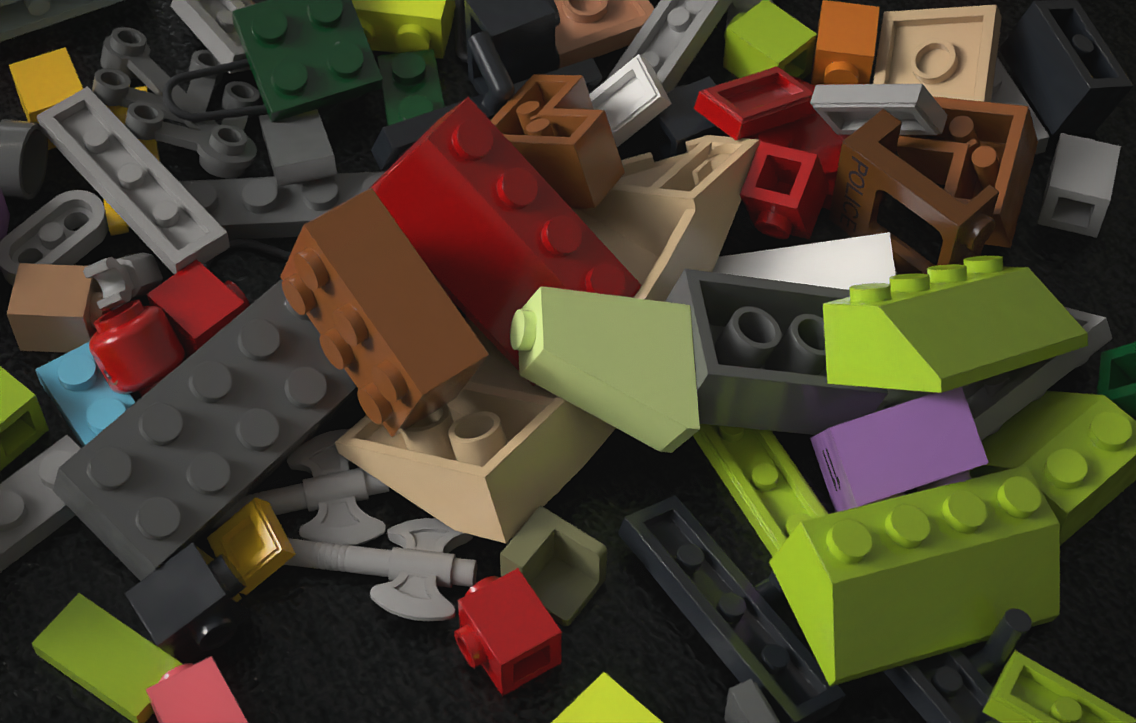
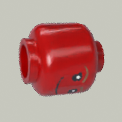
[89,299,186,397]

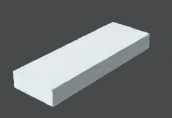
[713,232,896,290]

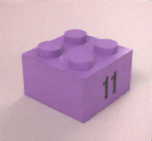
[810,387,989,512]

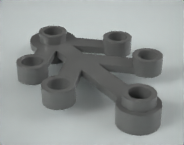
[92,27,260,178]

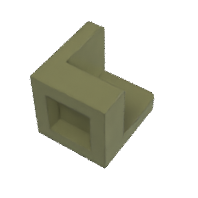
[500,505,607,626]

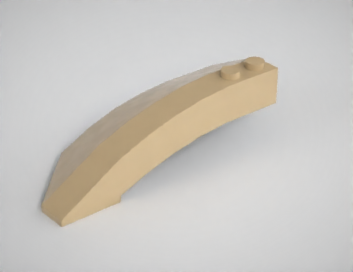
[334,135,760,543]

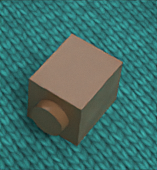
[7,263,112,353]

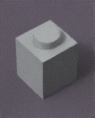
[1037,133,1121,238]

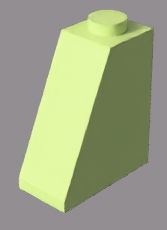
[510,286,700,453]

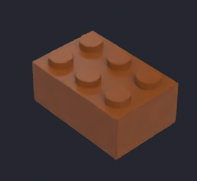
[280,187,489,438]

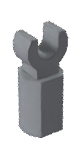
[83,253,163,311]

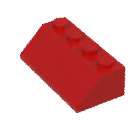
[370,97,642,386]

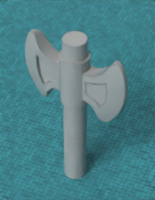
[211,429,390,546]
[284,518,477,621]

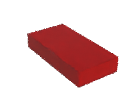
[694,66,814,141]

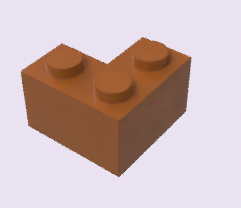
[490,74,625,209]
[896,96,1038,248]

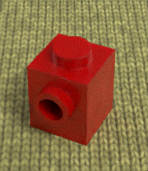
[740,141,830,240]
[147,259,250,359]
[454,568,562,696]

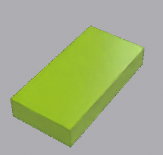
[31,593,183,723]

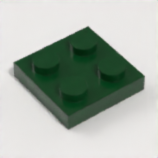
[232,0,383,123]

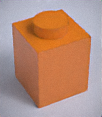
[811,0,880,86]

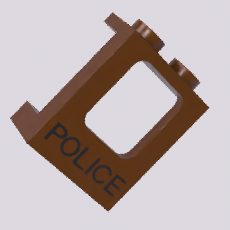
[828,109,999,274]

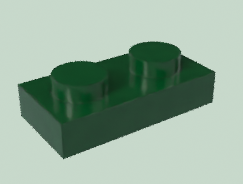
[377,49,444,126]

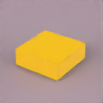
[207,497,296,595]

